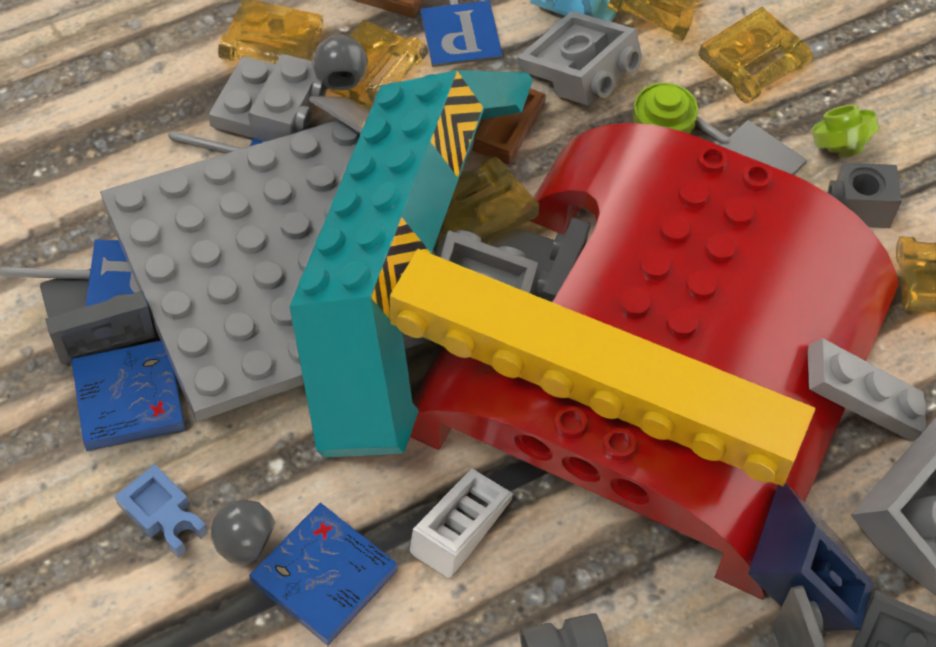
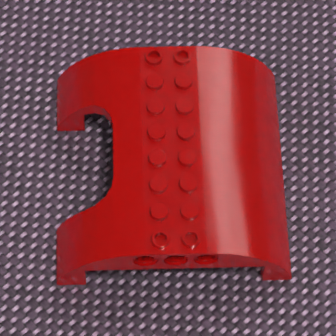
[410,123,899,600]

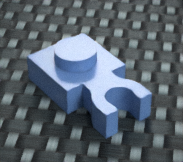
[114,464,208,558]

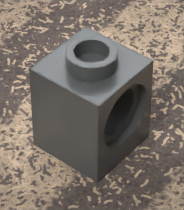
[827,163,902,228]

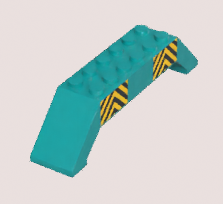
[289,70,533,457]

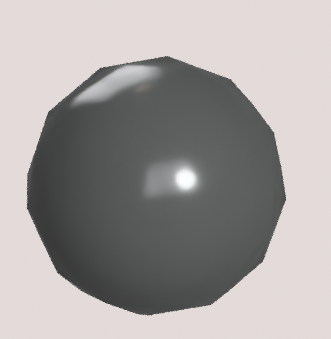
[312,34,368,90]
[211,500,276,565]

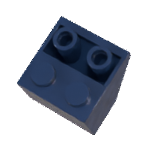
[748,484,874,630]

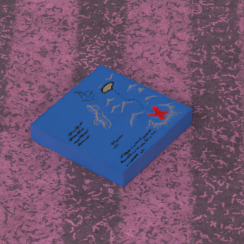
[71,341,185,451]
[249,502,398,646]

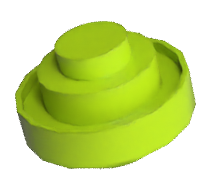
[632,82,699,134]
[811,105,880,157]

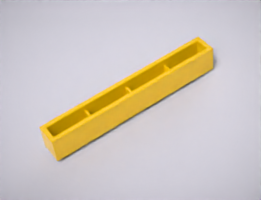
[390,249,816,487]

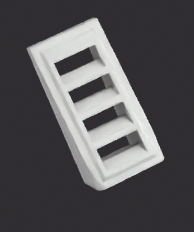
[410,468,513,578]

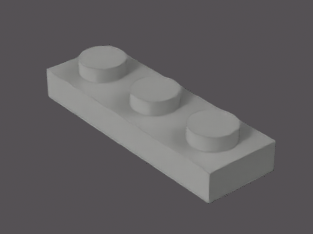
[808,338,927,441]

